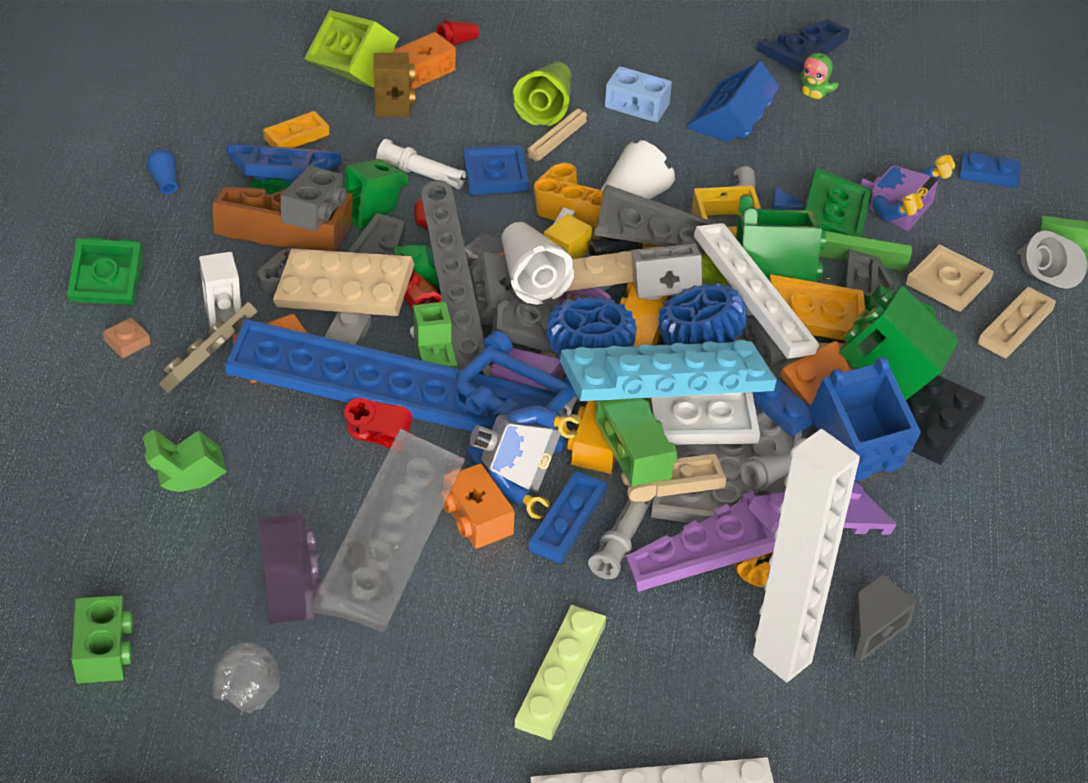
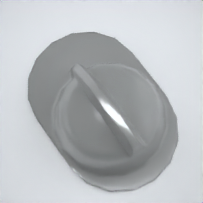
[1016,230,1087,289]

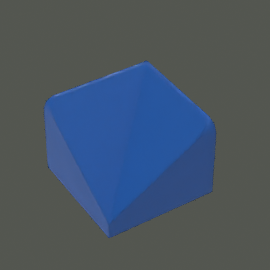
[772,187,804,210]

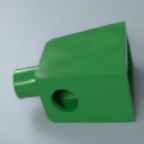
[344,159,409,230]

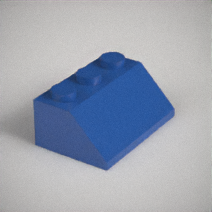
[687,60,780,142]

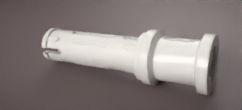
[376,139,466,189]

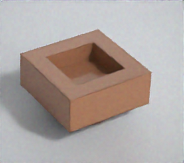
[103,317,150,358]

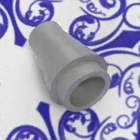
[741,453,792,491]

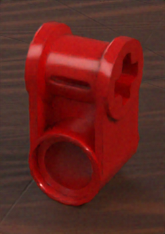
[344,398,413,450]

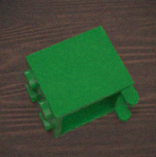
[736,195,826,282]
[839,285,959,400]

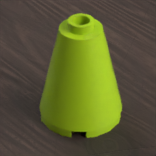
[513,62,572,126]

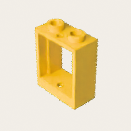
[691,185,761,256]

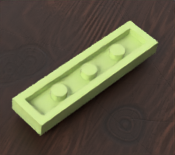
[515,605,606,740]

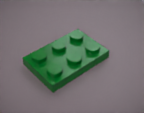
[803,168,871,237]

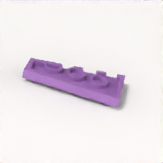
[748,482,897,535]
[626,490,776,592]

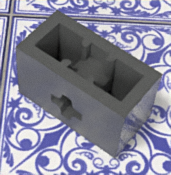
[469,252,518,326]

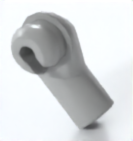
[734,165,756,189]

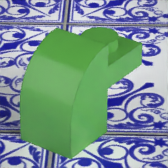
[413,302,457,369]
[143,429,227,492]

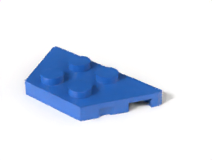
[227,143,342,183]

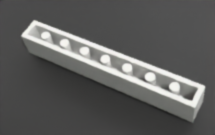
[753,428,860,683]

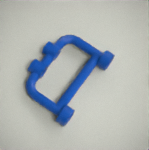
[456,330,577,420]

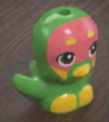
[800,53,839,99]

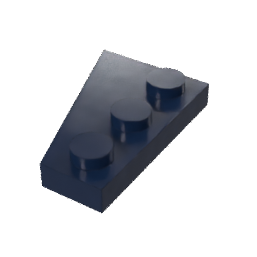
[757,19,850,72]

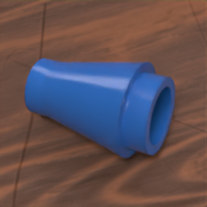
[146,149,178,195]

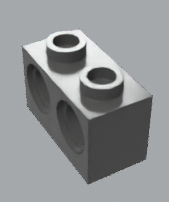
[281,165,346,232]

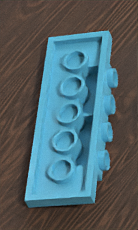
[560,340,777,401]

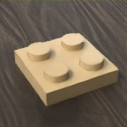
[906,244,994,312]

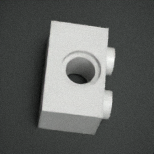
[199,252,241,328]

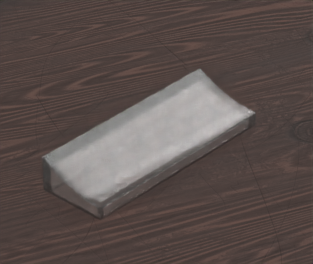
[310,429,465,633]

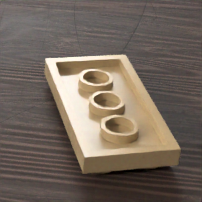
[273,249,415,316]

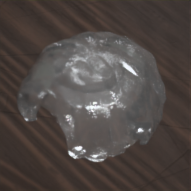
[212,642,280,714]

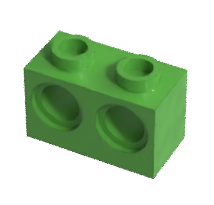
[72,595,133,684]

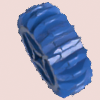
[658,283,747,345]
[546,295,637,358]

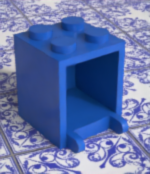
[809,356,921,481]

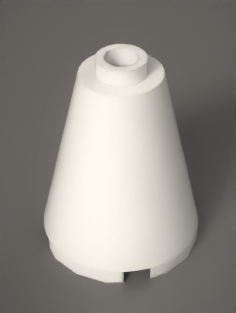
[601,140,675,200]
[502,222,574,305]

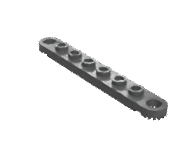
[421,180,492,377]

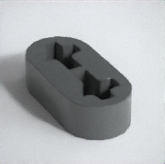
[258,247,301,294]
[743,314,786,366]

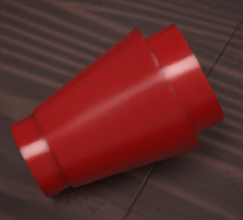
[436,20,479,46]

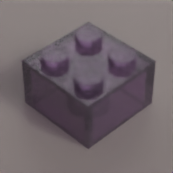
[258,513,321,624]

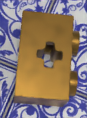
[374,52,415,117]

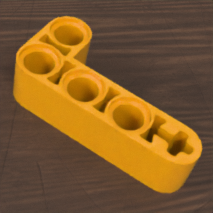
[534,163,603,227]

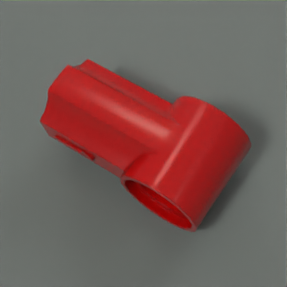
[404,270,442,309]

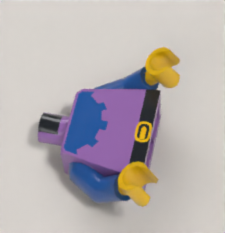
[861,155,955,231]

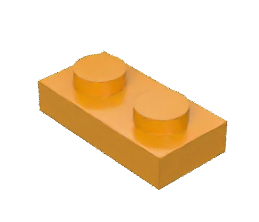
[263,111,330,148]

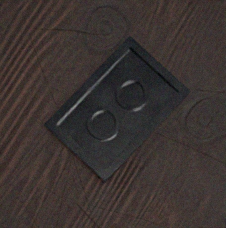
[906,375,986,465]

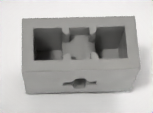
[631,243,702,300]

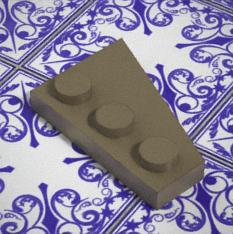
[159,302,258,393]

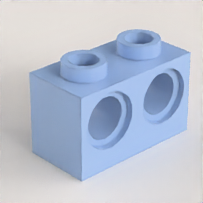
[605,66,672,122]

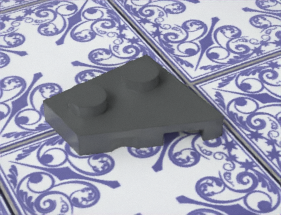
[843,249,894,299]

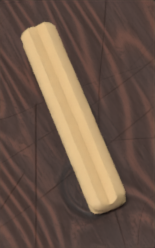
[527,108,587,162]

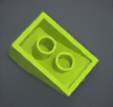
[304,10,399,88]

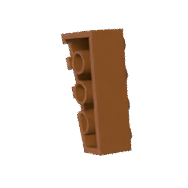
[213,187,353,251]

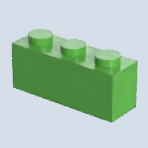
[594,398,677,486]

